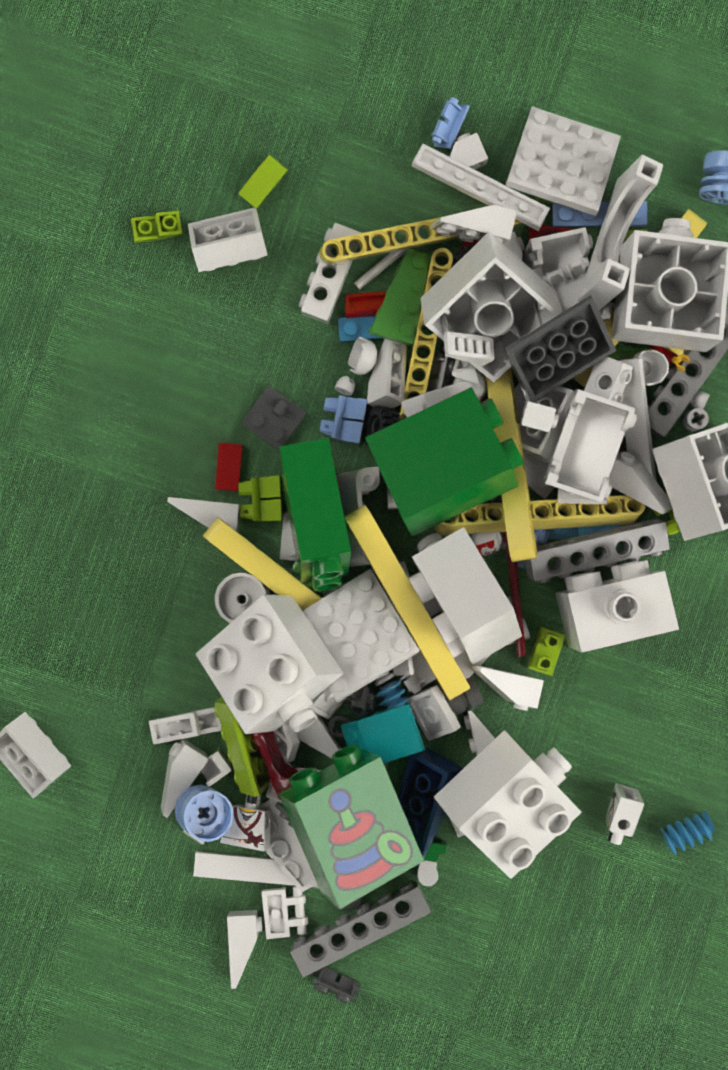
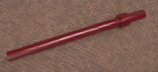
[503,532,526,657]

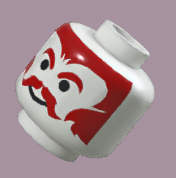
[470,532,503,557]

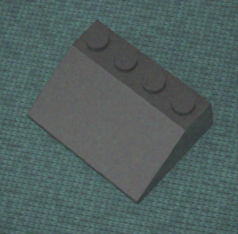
[504,295,616,402]

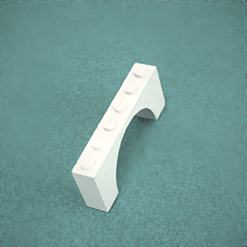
[577,154,663,311]

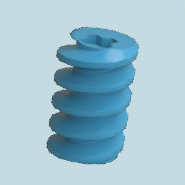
[375,679,416,719]
[660,810,715,855]

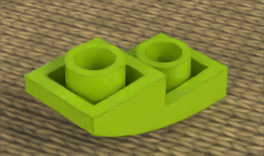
[238,155,288,209]
[130,211,182,243]

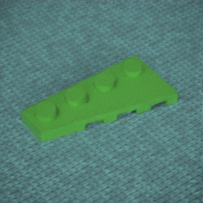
[368,248,431,346]

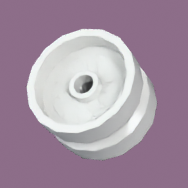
[215,573,271,623]

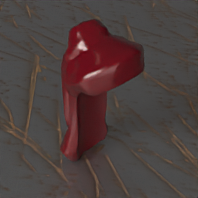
[251,731,301,800]

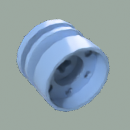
[699,150,728,205]
[175,785,234,842]

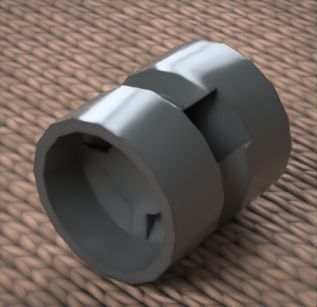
[442,676,484,715]

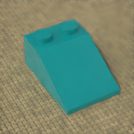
[340,704,425,763]

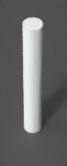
[354,240,407,290]

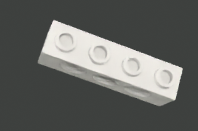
[299,223,361,325]
[584,357,633,403]

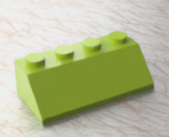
[214,696,270,797]

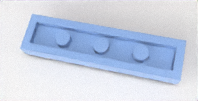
[552,201,647,228]

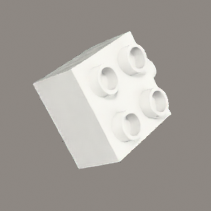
[611,218,728,352]
[421,232,562,383]
[652,423,728,541]
[408,527,522,665]
[555,560,679,653]
[196,594,344,734]
[434,730,582,879]

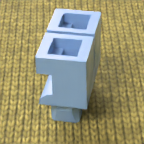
[319,395,367,445]

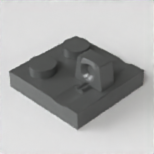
[241,385,307,451]

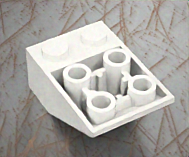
[430,205,517,244]

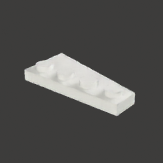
[259,799,317,893]

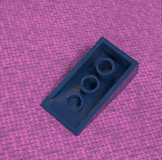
[397,748,464,858]

